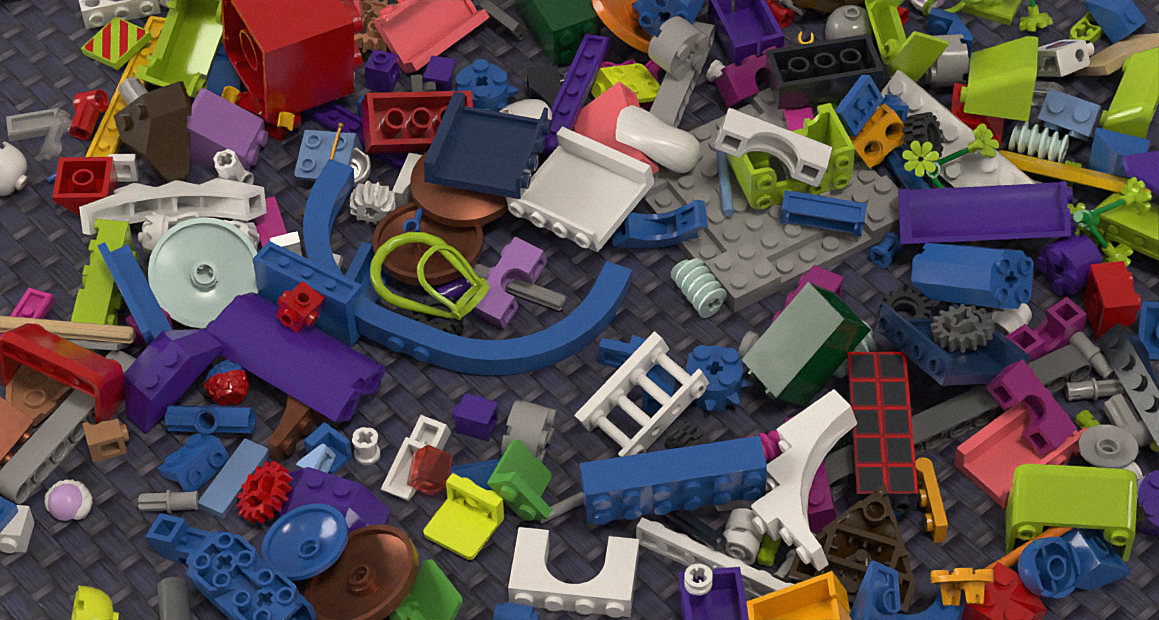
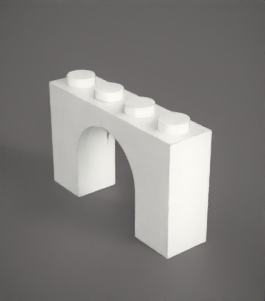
[508,527,639,618]

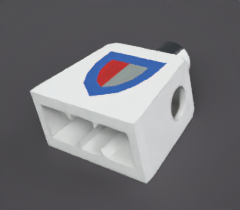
[1036,40,1094,77]

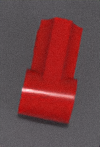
[69,89,109,141]

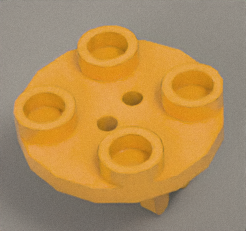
[930,568,994,606]

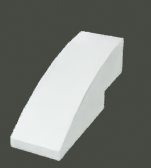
[381,415,451,501]

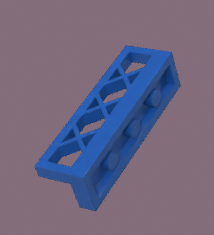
[97,242,172,346]

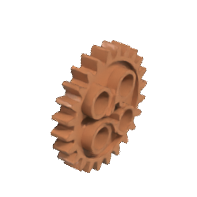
[354,0,396,53]

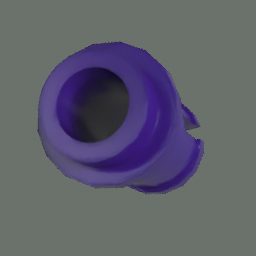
[436,276,472,300]

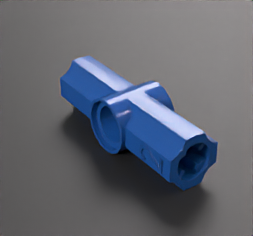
[165,404,256,434]

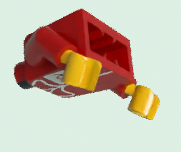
[221,86,301,141]

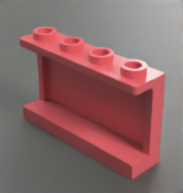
[372,0,489,74]
[573,81,659,174]
[954,403,1087,509]

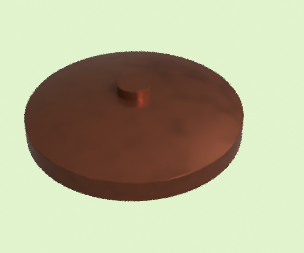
[410,150,509,227]
[373,202,483,286]
[305,524,419,620]

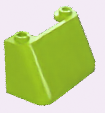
[134,0,223,98]
[960,36,1038,121]
[1084,192,1159,261]

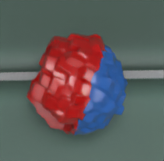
[203,359,249,406]

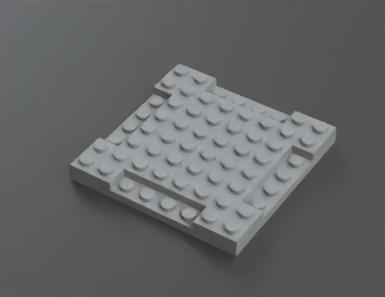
[640,88,900,313]

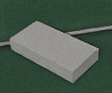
[6,108,62,142]

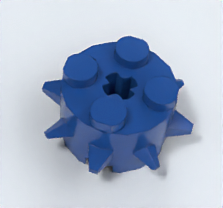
[451,59,518,112]
[686,345,754,412]

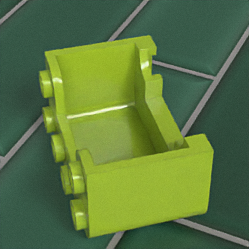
[727,103,855,209]

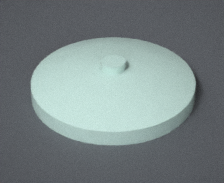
[148,217,258,329]

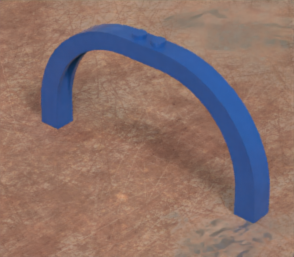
[303,159,632,375]

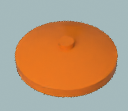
[591,0,653,53]

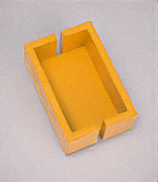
[746,571,852,620]

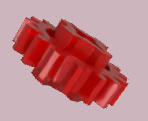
[236,461,293,524]

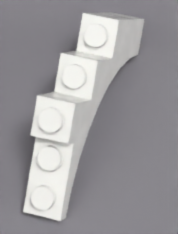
[79,178,267,235]
[751,389,857,571]

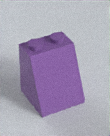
[187,88,268,172]

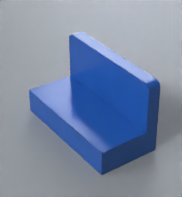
[345,242,390,304]

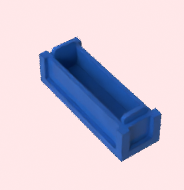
[779,190,867,237]

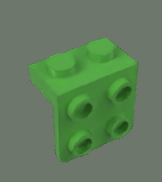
[487,439,552,521]
[388,559,463,620]

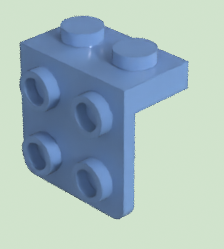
[1038,88,1101,141]
[294,130,363,181]

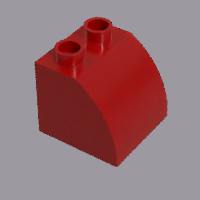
[221,0,363,123]

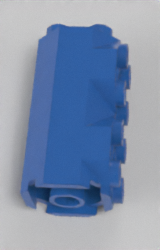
[632,0,705,38]
[911,243,1034,309]
[186,530,317,620]

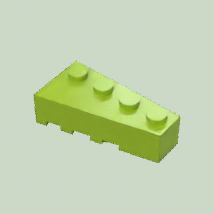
[71,218,139,325]

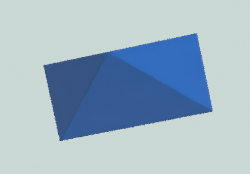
[448,458,501,490]

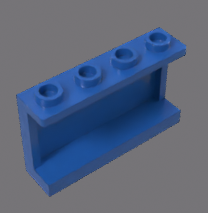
[253,241,363,347]

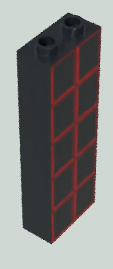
[846,352,918,513]

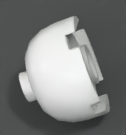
[0,142,28,196]

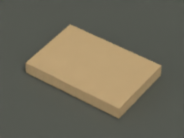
[1074,33,1159,76]

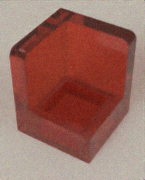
[407,444,453,495]

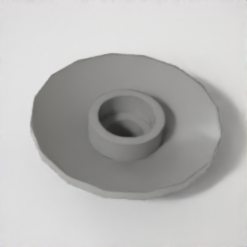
[1078,425,1139,469]

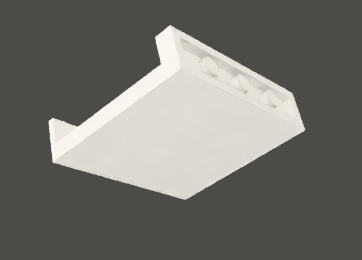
[506,127,655,252]

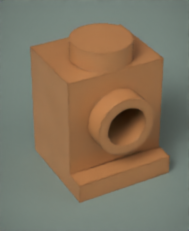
[82,418,130,463]

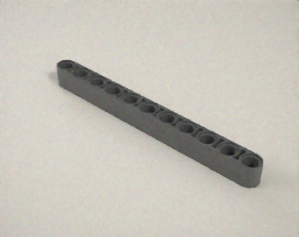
[824,345,1092,495]

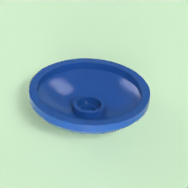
[261,504,349,581]

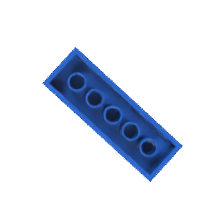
[580,436,767,524]

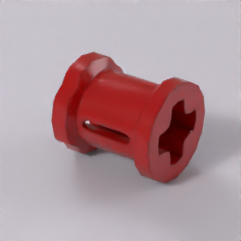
[766,0,795,30]

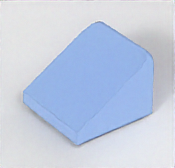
[296,444,336,473]

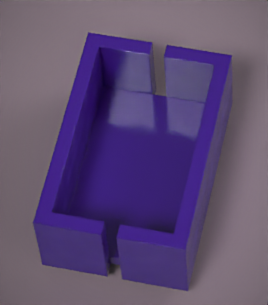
[708,0,784,67]
[678,566,749,620]

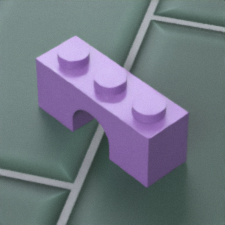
[473,237,547,330]

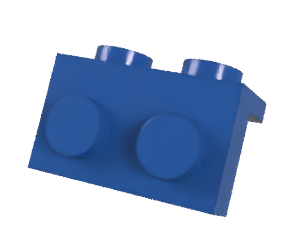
[158,432,230,492]

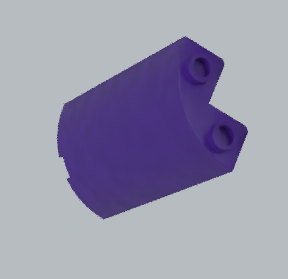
[898,181,1076,244]
[205,292,386,422]

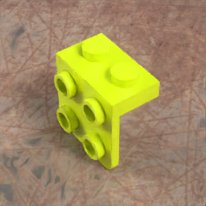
[591,63,660,103]
[423,473,504,560]

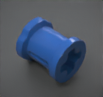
[869,232,905,268]

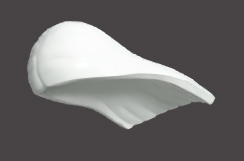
[615,105,700,173]

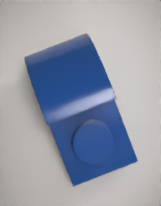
[145,513,213,564]

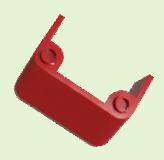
[0,323,125,424]

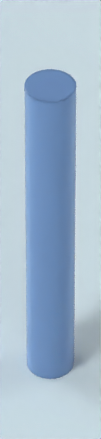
[716,150,734,217]

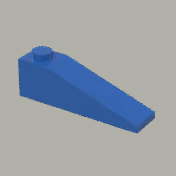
[849,561,901,620]

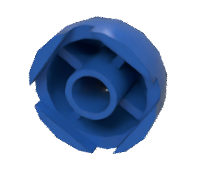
[1018,536,1081,599]

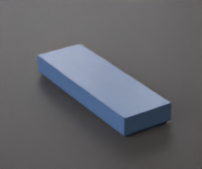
[197,438,270,519]

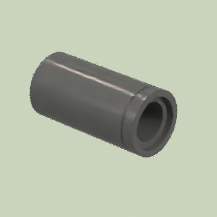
[157,577,191,620]

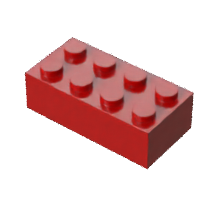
[361,91,473,154]

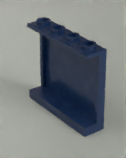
[424,91,552,199]
[875,303,1031,386]

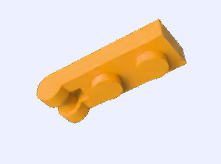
[916,457,948,543]

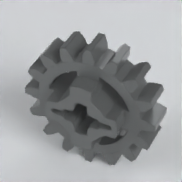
[931,304,995,353]

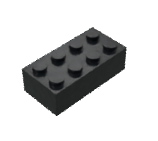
[765,34,884,110]

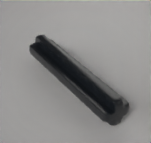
[662,509,728,552]

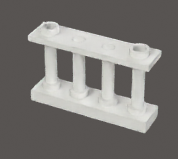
[574,332,709,457]

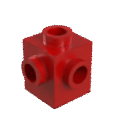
[276,281,325,333]

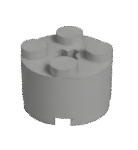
[648,16,710,80]
[922,34,969,88]
[501,400,557,463]

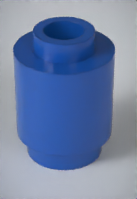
[493,601,540,620]

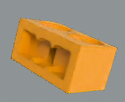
[849,103,905,168]

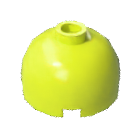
[71,585,119,620]

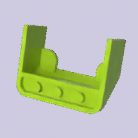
[865,0,949,83]
[1099,46,1159,139]
[1005,464,1138,562]

